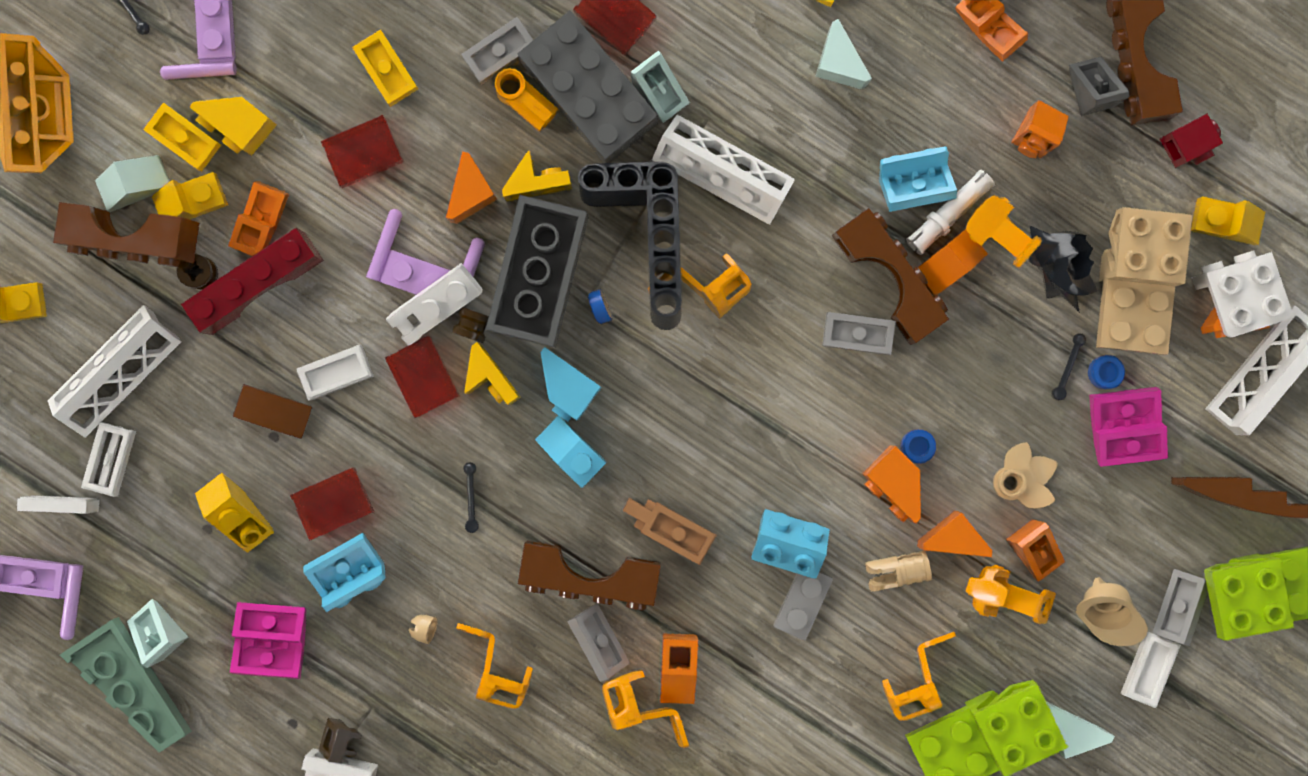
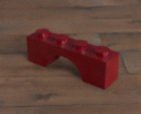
[181,228,324,335]

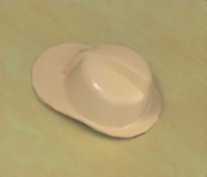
[1076,577,1148,646]

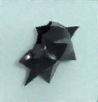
[1028,226,1098,313]

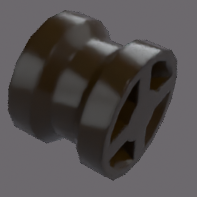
[176,254,218,290]
[452,307,489,344]

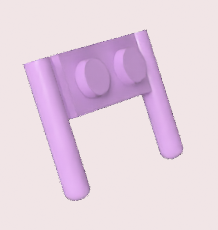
[160,0,236,80]
[366,209,485,295]
[0,555,83,640]

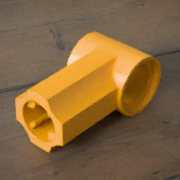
[495,68,559,132]

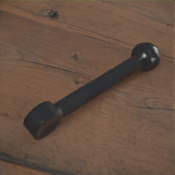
[120,0,150,35]
[1052,333,1086,400]
[463,462,479,533]

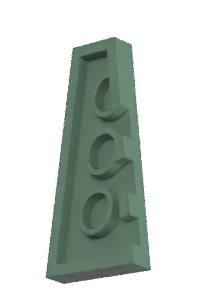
[60,617,192,753]

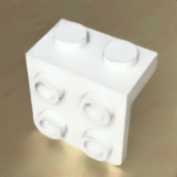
[1191,250,1292,337]

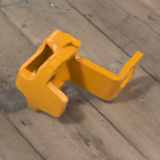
[966,195,1041,268]
[648,253,751,319]
[966,565,1056,624]
[456,623,533,709]
[882,632,956,721]
[602,670,689,748]

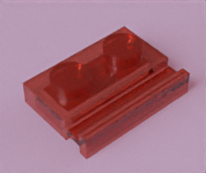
[573,0,657,56]
[320,115,404,188]
[384,336,460,418]
[290,467,375,541]

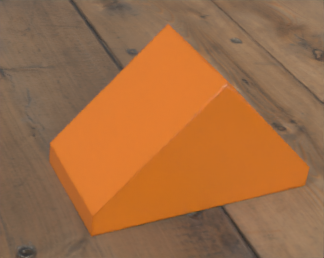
[446,151,497,224]
[918,229,988,295]
[917,511,993,557]
[1006,519,1065,582]

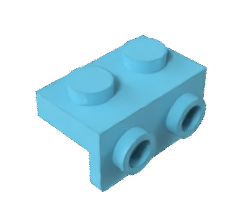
[879,146,957,212]
[751,509,830,579]
[303,533,386,612]

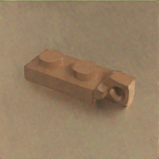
[623,498,717,565]

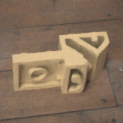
[1096,207,1192,355]

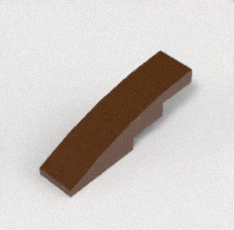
[1171,477,1308,518]

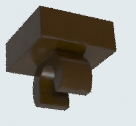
[318,718,362,764]

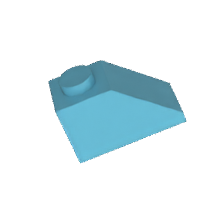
[541,347,602,422]
[535,416,607,488]

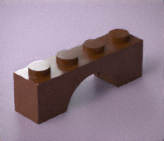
[1106,0,1183,126]
[53,202,200,268]
[832,208,949,345]
[518,540,661,610]

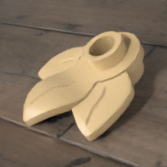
[993,442,1058,509]

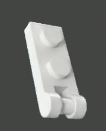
[386,263,483,346]

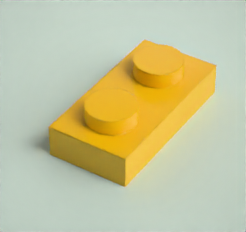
[352,29,419,107]
[143,103,221,172]

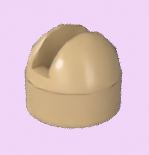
[409,614,437,644]

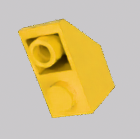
[190,97,277,156]
[195,473,274,553]

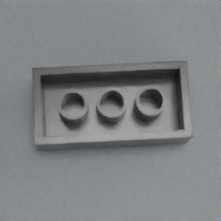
[517,10,658,163]
[486,195,589,348]

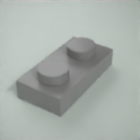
[461,17,533,85]
[822,312,896,355]
[1153,569,1208,646]
[773,572,833,641]
[567,603,630,682]

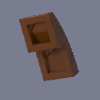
[233,384,312,439]

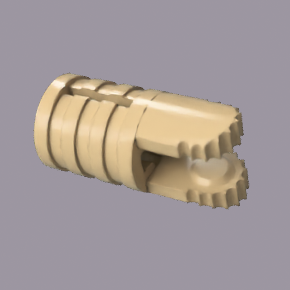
[865,550,932,592]

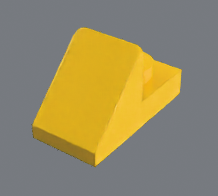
[502,151,572,202]
[152,172,228,219]
[1191,196,1266,246]
[0,282,47,324]
[464,342,521,405]

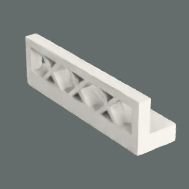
[652,115,795,225]
[48,305,181,438]
[1205,306,1308,435]

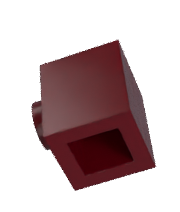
[1160,113,1223,168]

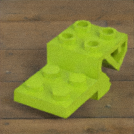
[1204,546,1308,641]
[905,680,1069,776]

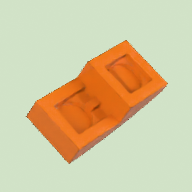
[956,0,1028,62]
[228,181,289,256]

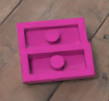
[1089,387,1168,467]
[230,602,306,680]

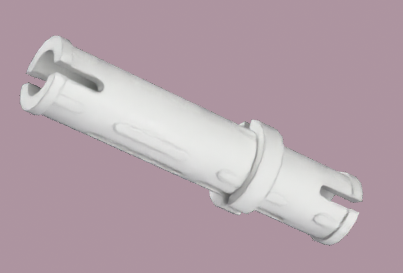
[906,170,995,255]

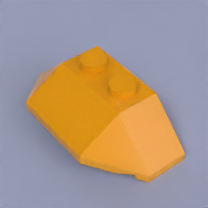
[0,33,74,173]

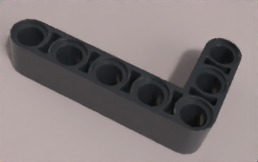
[578,162,682,330]

